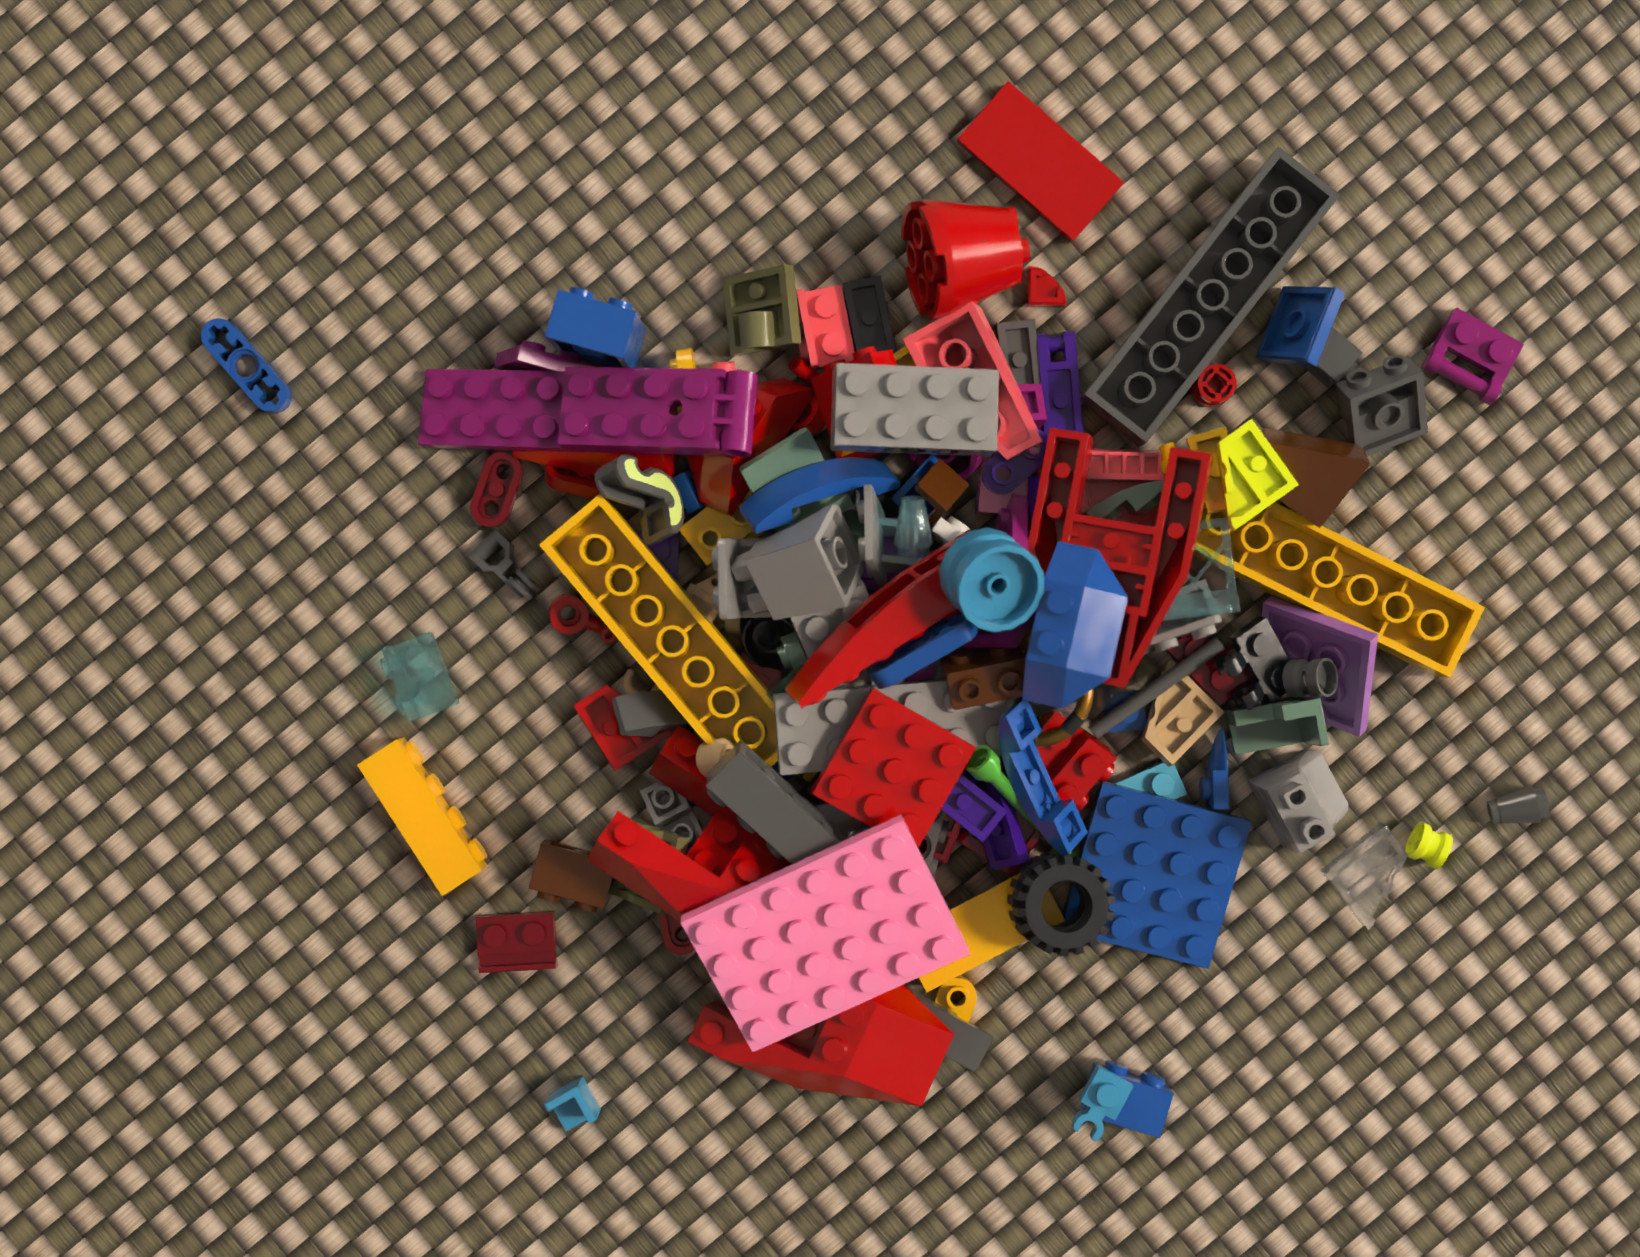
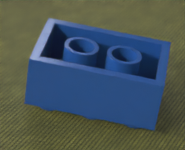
[545,287,647,368]

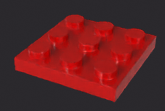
[810,687,976,848]

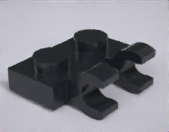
[1212,616,1289,710]

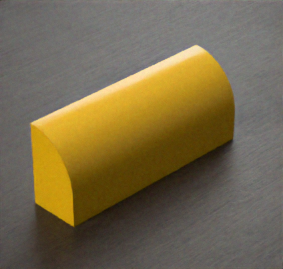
[919,873,1065,993]

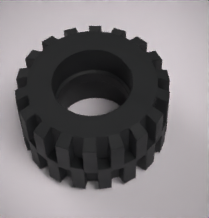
[1007,851,1115,956]

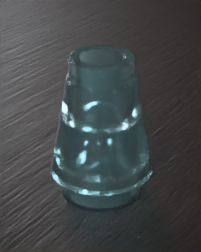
[894,496,933,557]

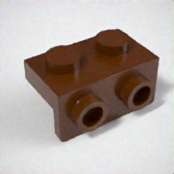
[940,645,1026,710]

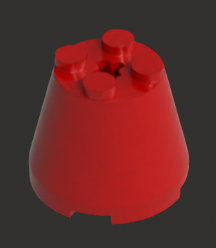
[901,199,1030,321]

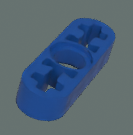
[201,318,292,414]
[866,611,978,689]

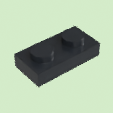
[842,275,896,354]

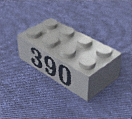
[830,363,999,457]

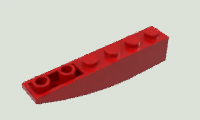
[785,529,971,709]

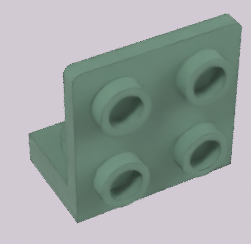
[739,427,854,533]

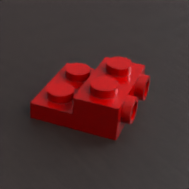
[1036,709,1117,811]

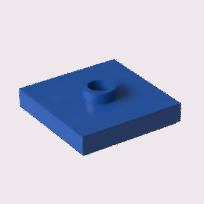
[1256,286,1345,367]

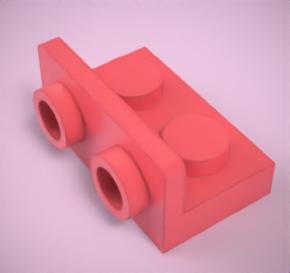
[796,285,855,370]

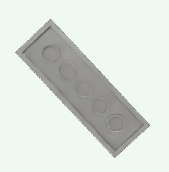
[773,679,1013,775]

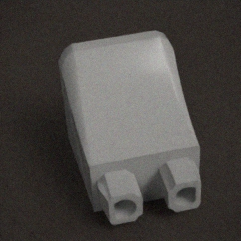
[731,504,864,620]
[1247,750,1348,853]

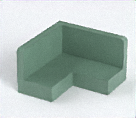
[1225,697,1329,755]

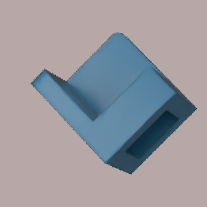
[543,1076,601,1131]

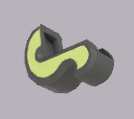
[595,454,684,545]

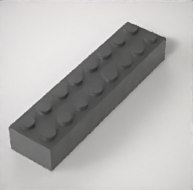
[1081,147,1340,447]

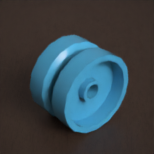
[940,528,1044,632]

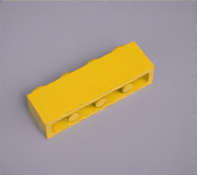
[357,737,488,896]

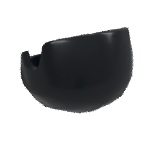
[740,617,799,668]

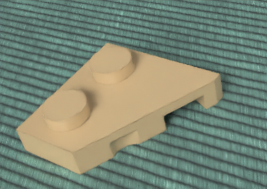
[1141,660,1224,767]

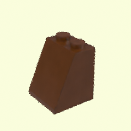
[1261,427,1370,528]

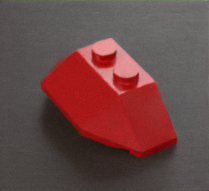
[687,378,815,517]

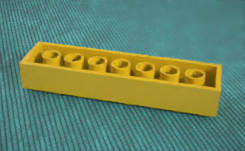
[539,494,778,767]
[1193,502,1485,678]

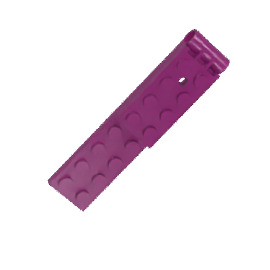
[418,367,758,457]

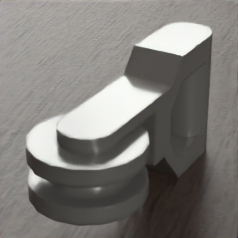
[468,528,541,600]

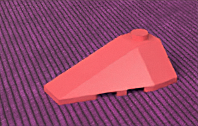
[903,301,1043,460]

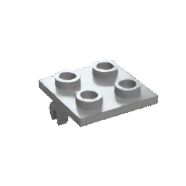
[858,484,929,588]

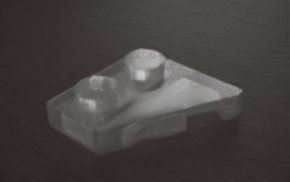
[1320,822,1408,930]

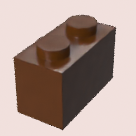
[529,839,615,912]

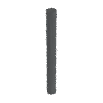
[1088,637,1224,739]

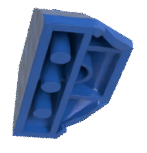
[1022,541,1128,709]

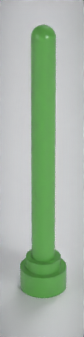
[965,745,1079,857]

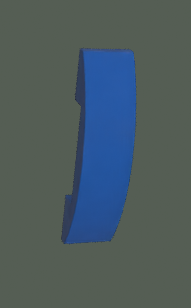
[739,457,900,533]
[999,697,1088,854]

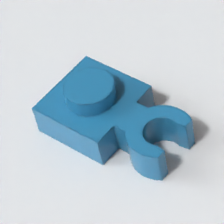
[1072,1064,1134,1142]

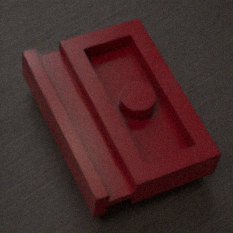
[475,911,558,973]

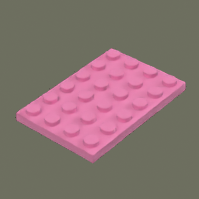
[680,815,970,1052]

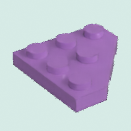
[1262,596,1378,737]

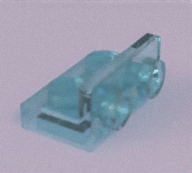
[380,632,460,722]

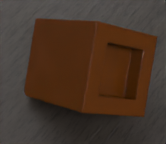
[914,458,969,529]

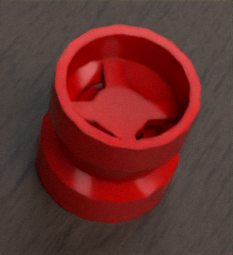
[1190,364,1237,407]

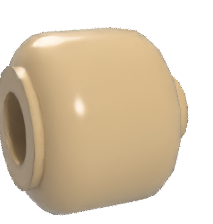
[696,738,735,778]

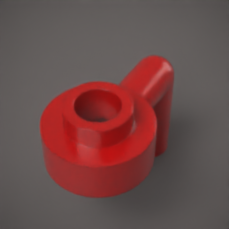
[789,357,825,435]
[548,594,616,643]

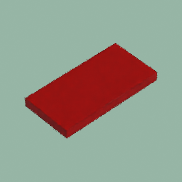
[957,81,1124,243]

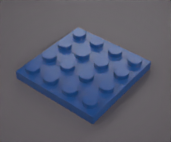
[1059,781,1252,969]

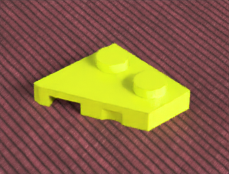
[1216,419,1299,531]

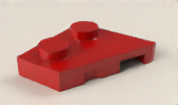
[573,685,675,771]

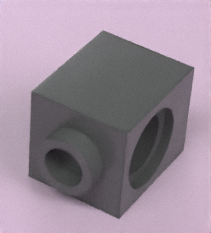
[1303,327,1363,387]

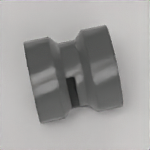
[1282,658,1339,698]

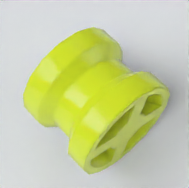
[1405,822,1453,870]

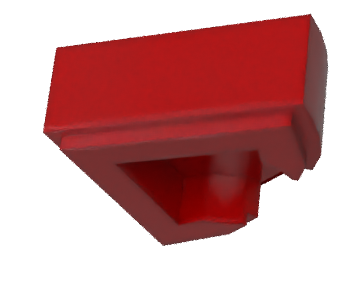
[1026,266,1066,308]

